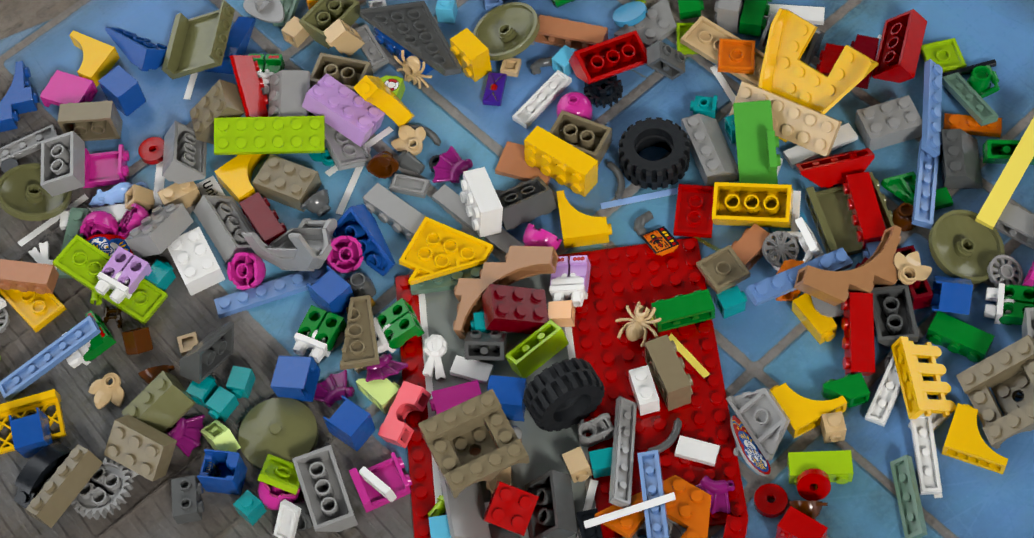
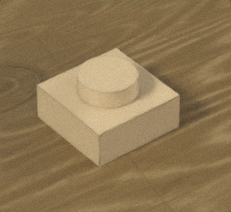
[500,58,522,77]
[177,332,199,356]

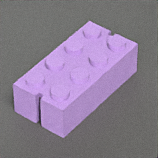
[302,73,385,147]

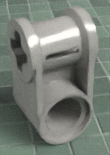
[578,413,614,448]

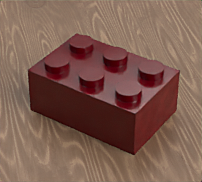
[482,284,549,334]

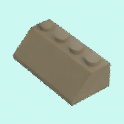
[25,444,103,528]

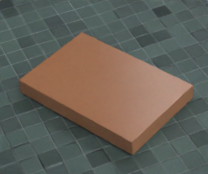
[495,141,551,185]

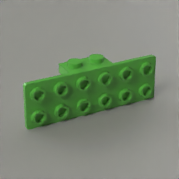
[733,100,781,184]

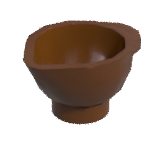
[366,151,399,179]
[892,203,916,232]
[138,365,175,384]
[789,501,828,520]

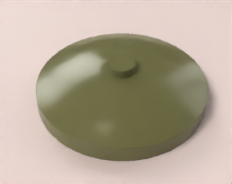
[473,2,540,61]
[0,163,72,221]
[928,210,1005,284]
[238,397,319,470]

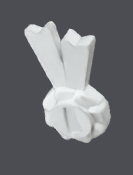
[28,241,57,270]
[422,334,448,380]

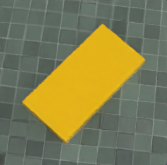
[0,288,66,333]

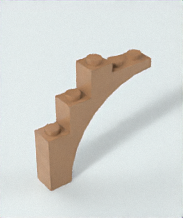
[794,225,902,306]
[453,246,559,339]

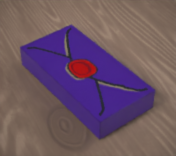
[483,72,507,106]

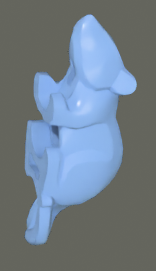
[89,182,148,207]

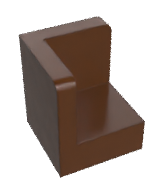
[122,327,153,355]

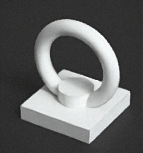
[768,217,825,271]

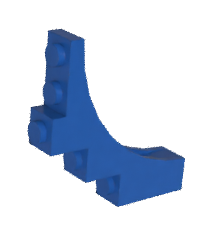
[0,61,40,132]

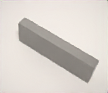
[355,24,389,70]

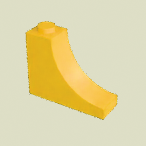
[69,30,120,88]
[353,75,415,127]
[214,154,266,205]
[556,190,612,249]
[791,293,837,344]
[770,383,847,439]
[941,403,1008,474]

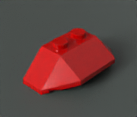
[795,148,875,188]

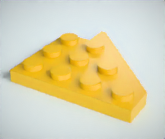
[399,216,494,285]

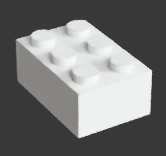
[460,167,503,237]
[167,227,225,296]

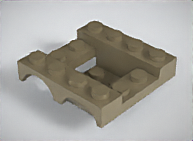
[956,335,1034,449]
[418,389,530,498]

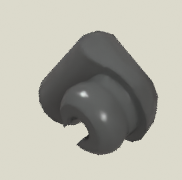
[530,57,552,75]
[633,211,654,236]

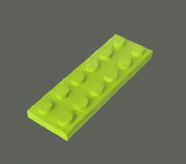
[214,116,325,155]
[52,234,168,325]

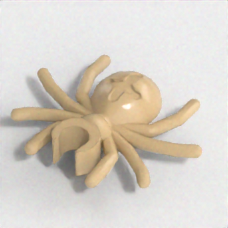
[394,50,433,89]
[615,301,662,347]

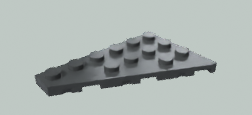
[359,0,462,76]

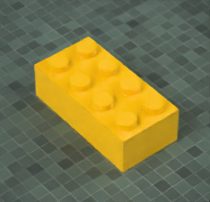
[524,125,598,197]
[712,182,793,228]

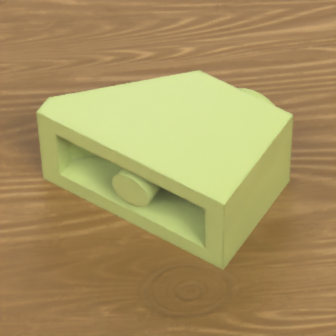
[356,378,400,414]
[200,420,241,452]

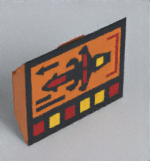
[640,226,679,256]

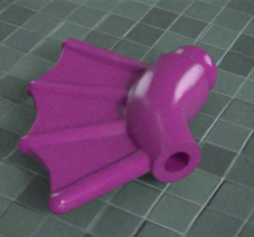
[432,146,473,183]
[366,353,408,382]
[314,370,355,407]
[167,415,205,457]
[696,475,735,514]

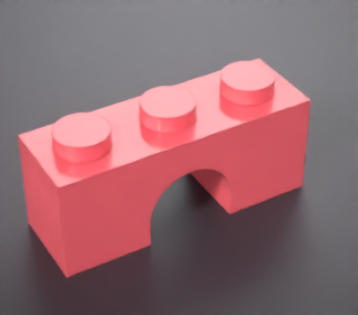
[378,381,431,449]

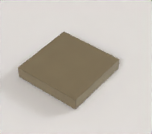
[696,245,751,294]

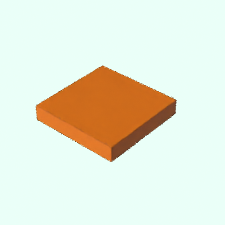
[717,38,756,74]

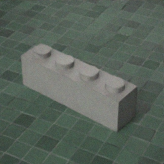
[363,183,425,242]
[978,197,1034,249]

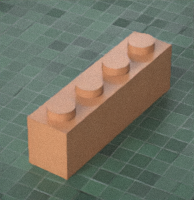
[535,15,608,50]
[706,224,773,289]
[0,259,59,294]

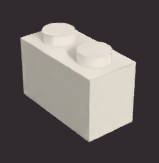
[629,365,660,416]

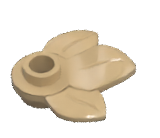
[391,125,426,155]
[894,251,932,285]
[88,372,125,409]

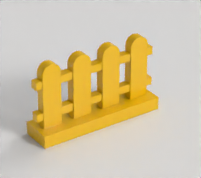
[891,336,956,419]

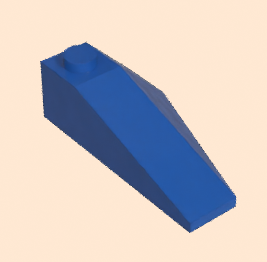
[205,17,256,74]
[105,27,167,71]
[333,204,396,276]

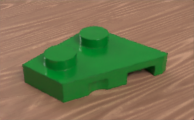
[881,171,916,205]

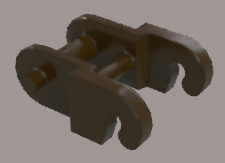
[102,307,123,329]

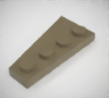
[340,295,380,370]

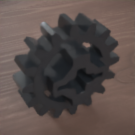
[584,75,623,108]

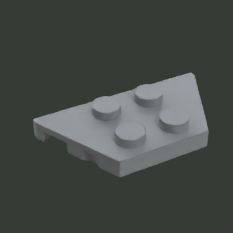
[614,0,676,48]
[726,388,790,461]

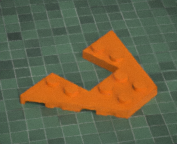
[594,475,711,538]

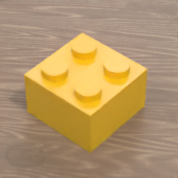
[450,28,492,82]

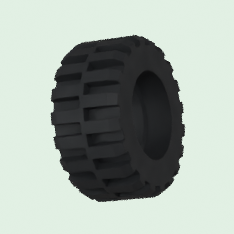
[619,117,690,190]
[523,358,605,432]

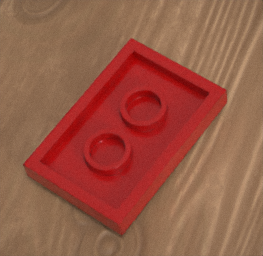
[673,184,714,238]

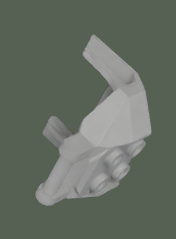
[242,218,337,272]

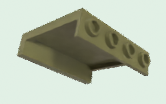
[162,0,235,79]
[805,172,897,256]

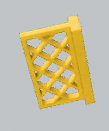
[0,389,67,455]

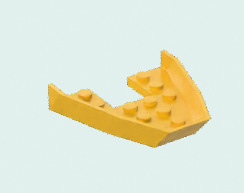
[758,8,879,143]

